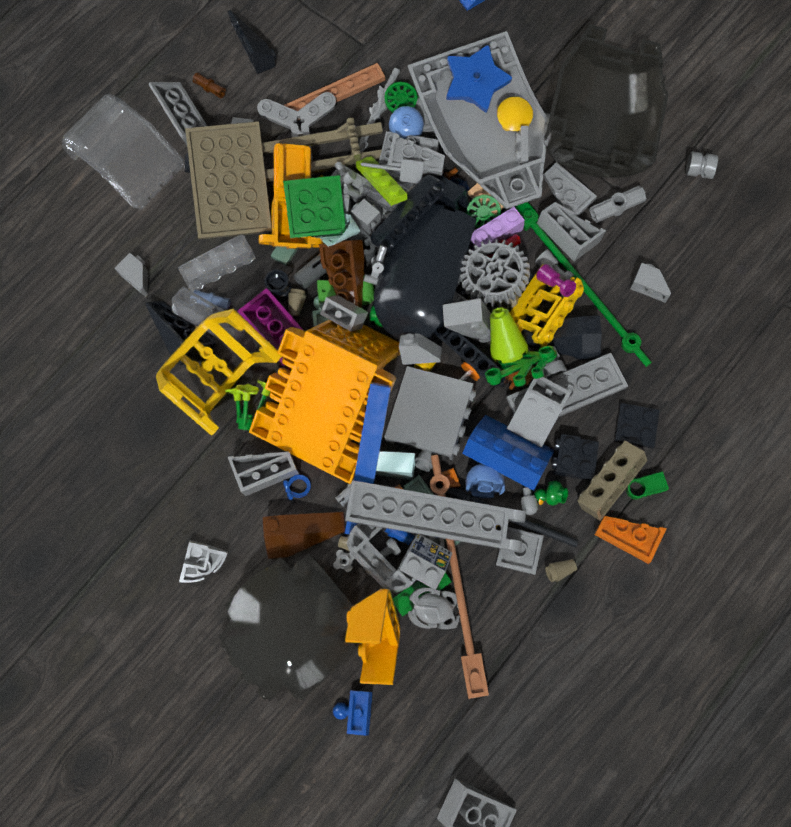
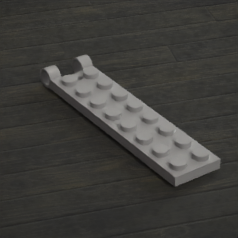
[345,480,526,552]

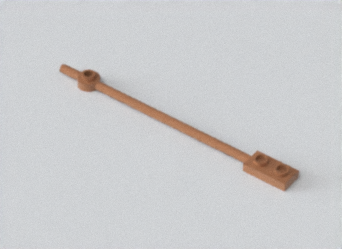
[430,455,489,699]

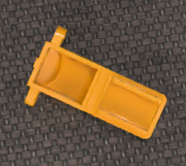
[259,143,324,249]

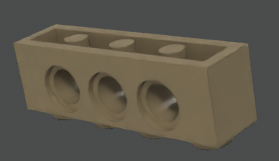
[577,441,648,521]

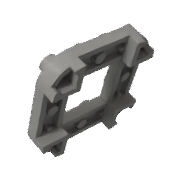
[347,524,444,593]

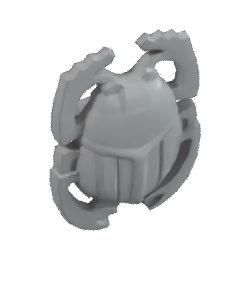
[408,588,460,630]

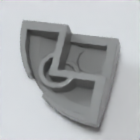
[179,540,228,583]

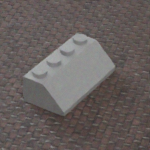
[149,82,207,145]

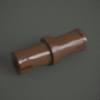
[193,72,226,99]

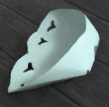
[314,214,360,247]

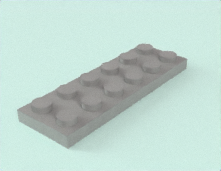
[506,353,628,417]

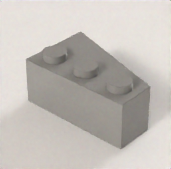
[537,202,606,261]

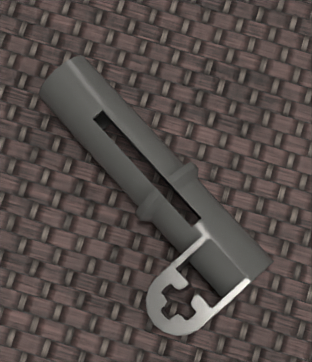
[293,224,376,290]

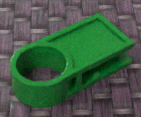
[626,472,669,500]

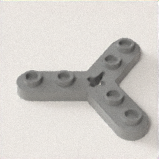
[257,92,336,162]

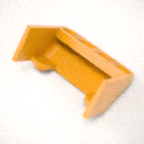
[345,589,400,685]

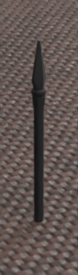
[436,485,579,547]

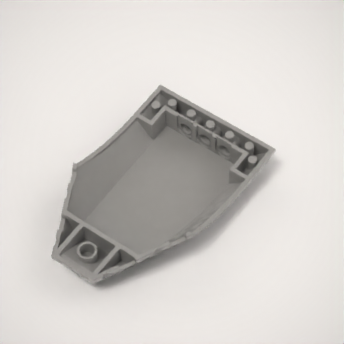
[408,31,549,209]

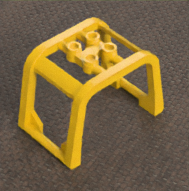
[156,309,282,435]

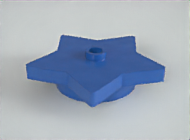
[446,45,512,113]

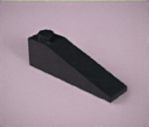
[227,10,276,75]
[146,301,217,365]
[522,316,602,360]

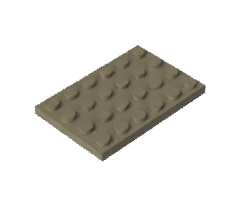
[185,121,272,240]

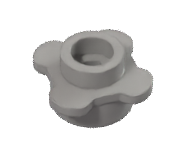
[333,550,355,572]

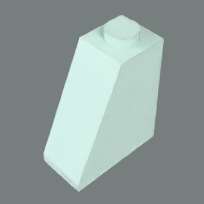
[376,452,416,480]

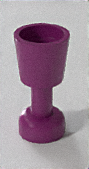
[537,264,576,297]

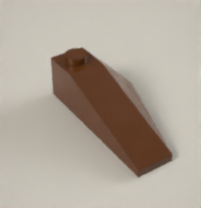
[319,240,364,308]

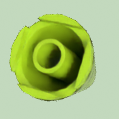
[490,307,528,363]

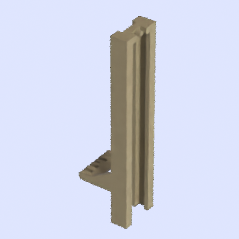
[262,118,383,183]

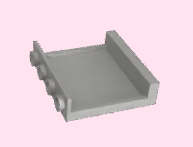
[384,366,476,460]

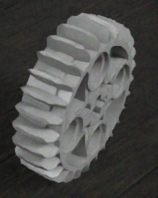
[460,239,530,307]

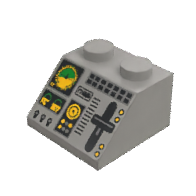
[398,534,452,590]

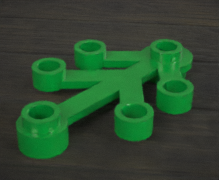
[485,346,557,387]

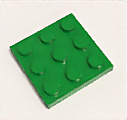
[283,175,346,238]

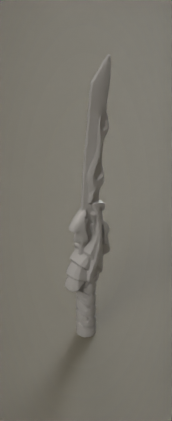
[356,68,400,169]

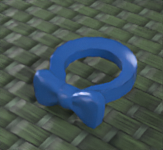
[283,475,311,500]

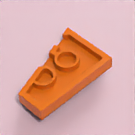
[594,516,667,564]

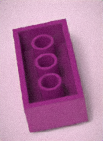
[237,288,304,370]

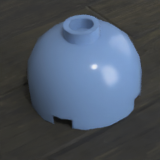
[389,106,424,140]
[466,463,505,498]

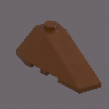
[263,512,345,559]

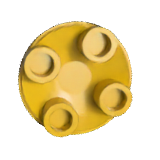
[497,97,533,131]

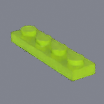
[356,156,407,206]

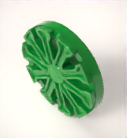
[384,82,417,113]
[466,194,501,228]

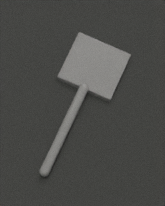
[361,159,424,184]

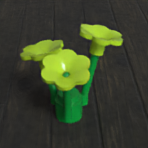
[225,380,270,430]

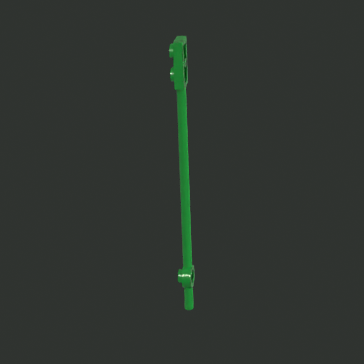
[508,202,652,367]

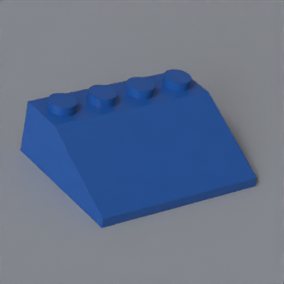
[462,415,554,491]

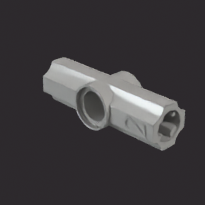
[589,186,647,223]

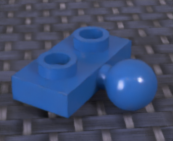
[333,690,372,736]

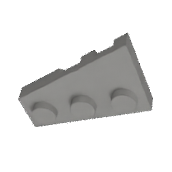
[387,133,445,176]
[543,162,597,217]

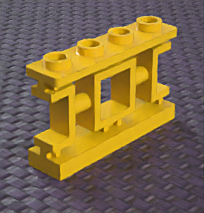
[510,264,584,347]

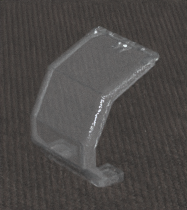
[62,93,185,210]

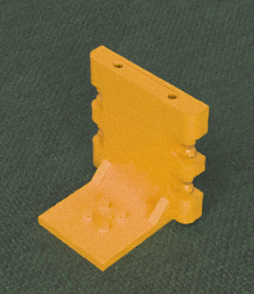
[249,320,400,484]

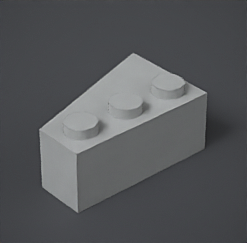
[443,298,491,342]
[228,452,299,496]

